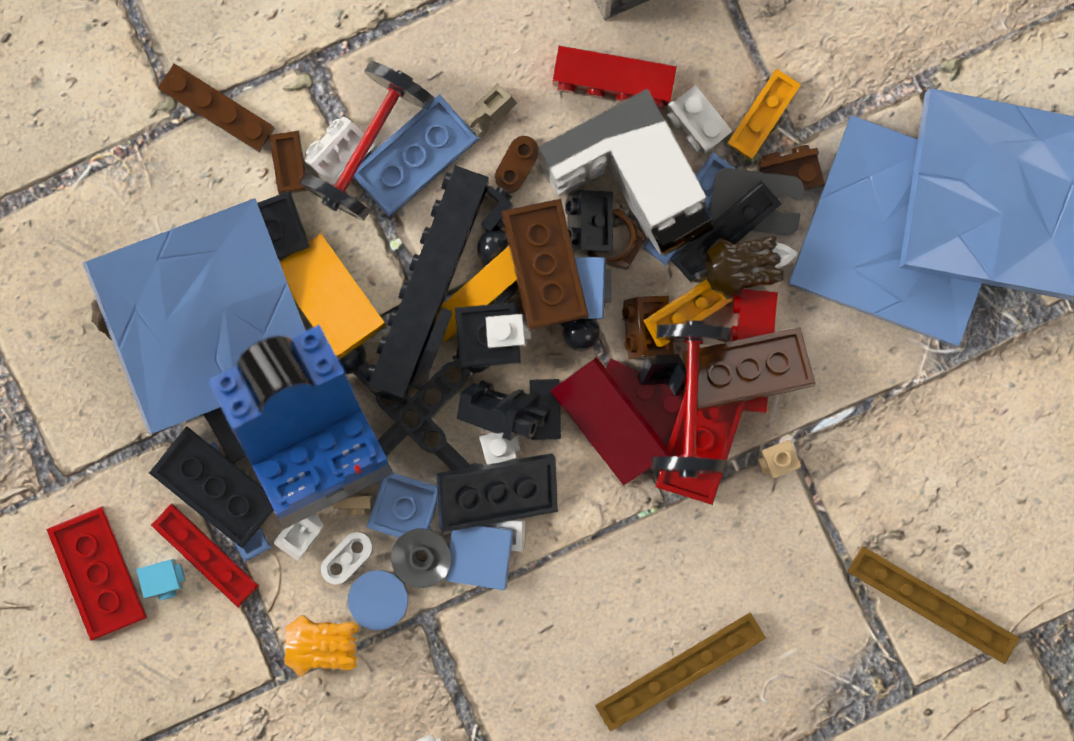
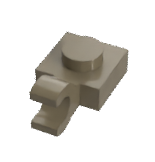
[464,83,517,138]

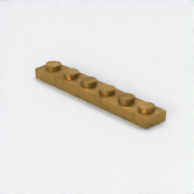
[847,546,1020,664]
[595,612,766,732]

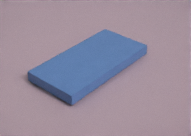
[354,94,479,218]

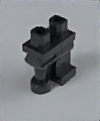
[457,380,551,440]

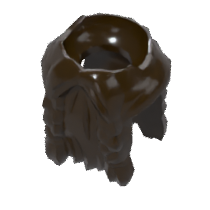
[705,236,784,299]

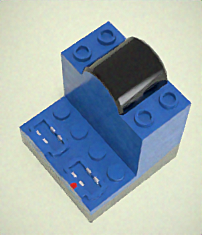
[208,324,394,529]

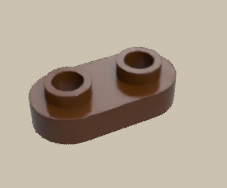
[495,136,538,193]

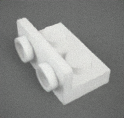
[667,85,733,155]
[303,117,375,185]

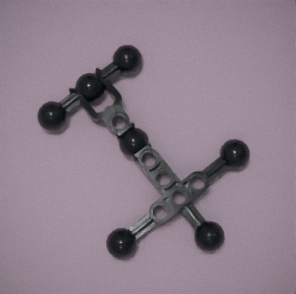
[338,229,601,471]

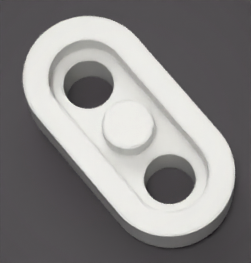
[321,532,373,584]

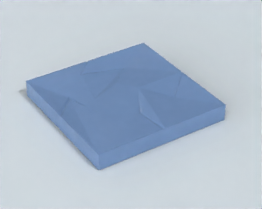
[899,88,1074,301]
[788,115,982,347]
[82,198,306,434]

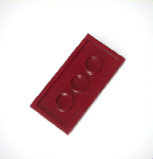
[550,356,670,486]

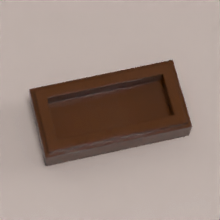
[269,130,308,194]

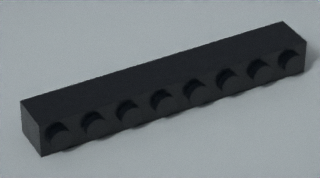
[366,165,489,404]

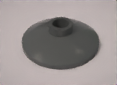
[391,528,451,588]

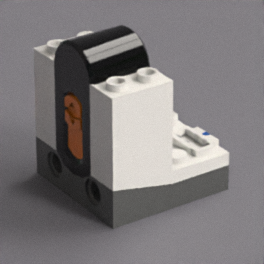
[538,89,715,256]

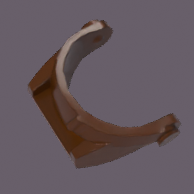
[587,208,646,270]

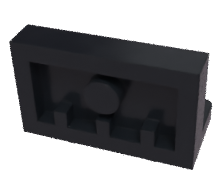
[565,190,613,253]

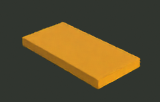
[280,234,387,360]

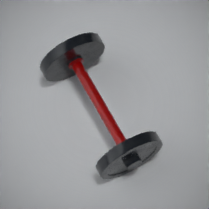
[299,61,435,221]
[651,321,732,478]

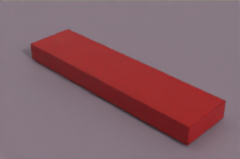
[151,503,259,608]

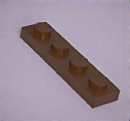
[158,63,275,153]

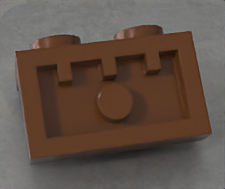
[757,145,825,191]
[622,295,674,360]

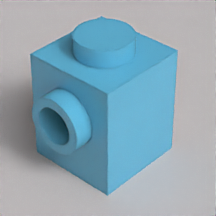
[136,559,186,601]

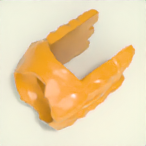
[284,615,359,677]

